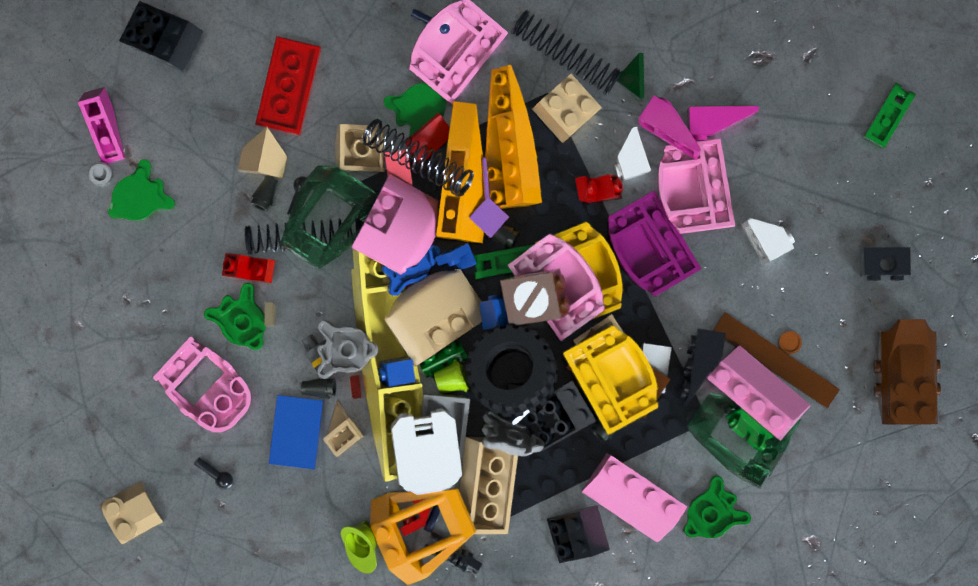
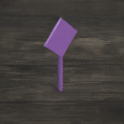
[469,157,509,238]

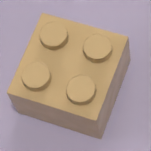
[532,74,602,143]

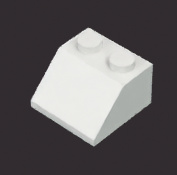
[742,218,795,264]

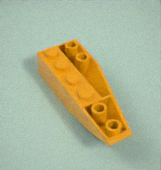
[485,65,542,209]
[436,101,485,244]

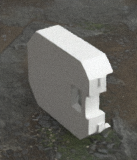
[391,408,462,495]

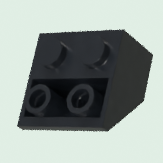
[547,505,610,563]

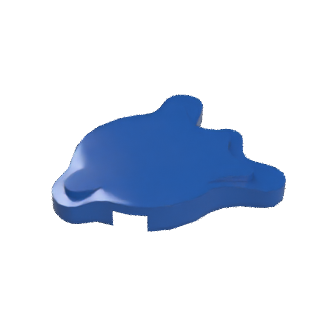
[381,245,441,296]

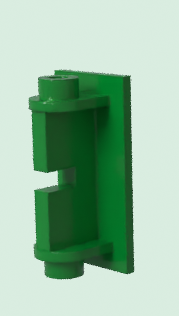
[420,340,467,378]
[725,408,774,451]

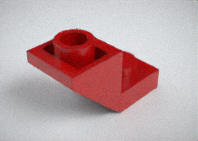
[575,174,623,203]
[222,253,275,283]
[400,499,431,536]

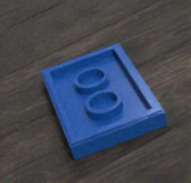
[269,395,324,470]

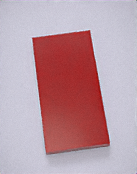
[255,36,321,136]

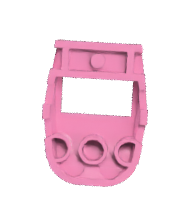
[153,336,251,432]

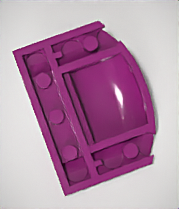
[608,190,701,296]

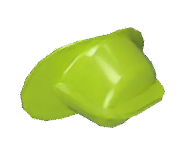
[341,520,377,573]

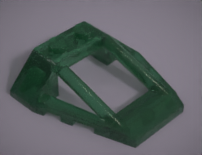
[281,165,378,269]
[687,393,801,489]

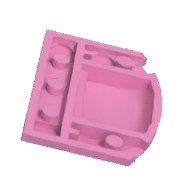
[409,0,508,104]
[658,139,735,234]
[351,174,439,274]
[508,233,605,341]

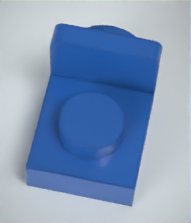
[435,243,476,270]

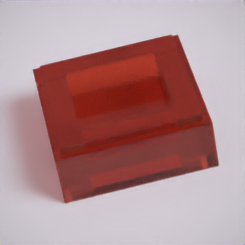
[350,375,363,399]

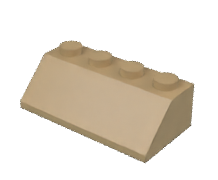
[459,437,518,534]

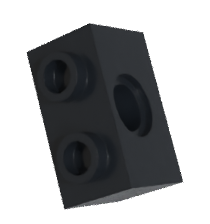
[860,247,911,281]

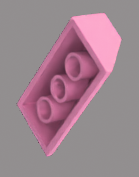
[707,345,811,441]
[581,453,687,543]

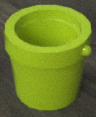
[434,359,469,394]

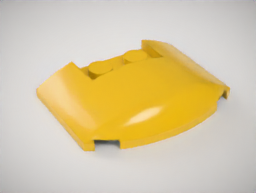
[535,222,623,320]
[563,325,658,435]

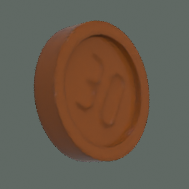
[778,331,802,354]

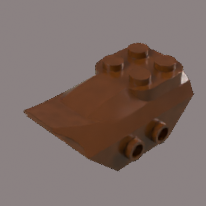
[873,319,941,425]

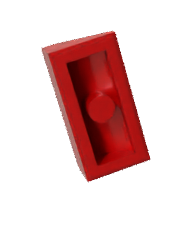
[405,113,450,163]

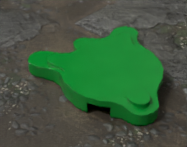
[384,83,447,137]
[108,159,175,221]
[204,283,266,350]
[684,476,751,538]

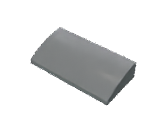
[419,394,470,490]

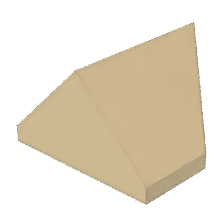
[238,127,287,179]
[323,399,365,457]

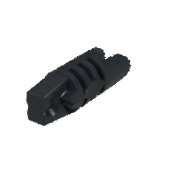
[424,532,482,574]

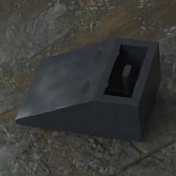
[119,1,203,72]
[680,329,726,406]
[522,378,599,452]

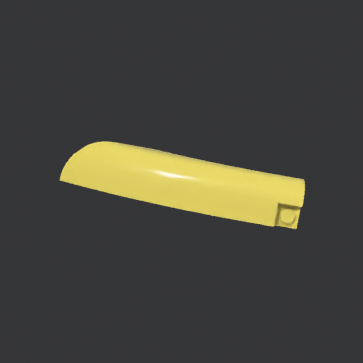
[351,248,423,482]

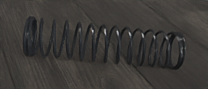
[511,10,622,95]
[363,119,474,197]
[244,216,361,255]

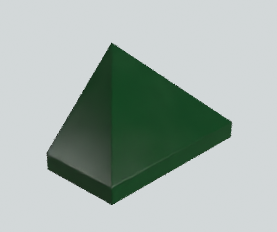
[617,53,644,102]

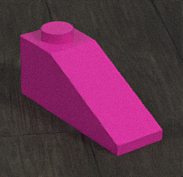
[78,87,125,163]
[638,96,701,160]
[687,106,759,141]

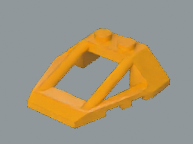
[370,488,477,585]

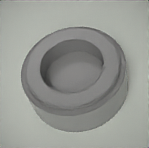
[88,161,113,185]

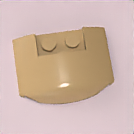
[384,269,482,366]

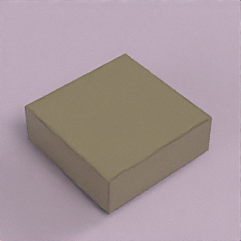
[264,302,276,326]

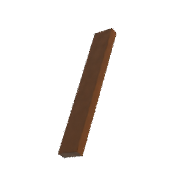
[712,312,840,409]

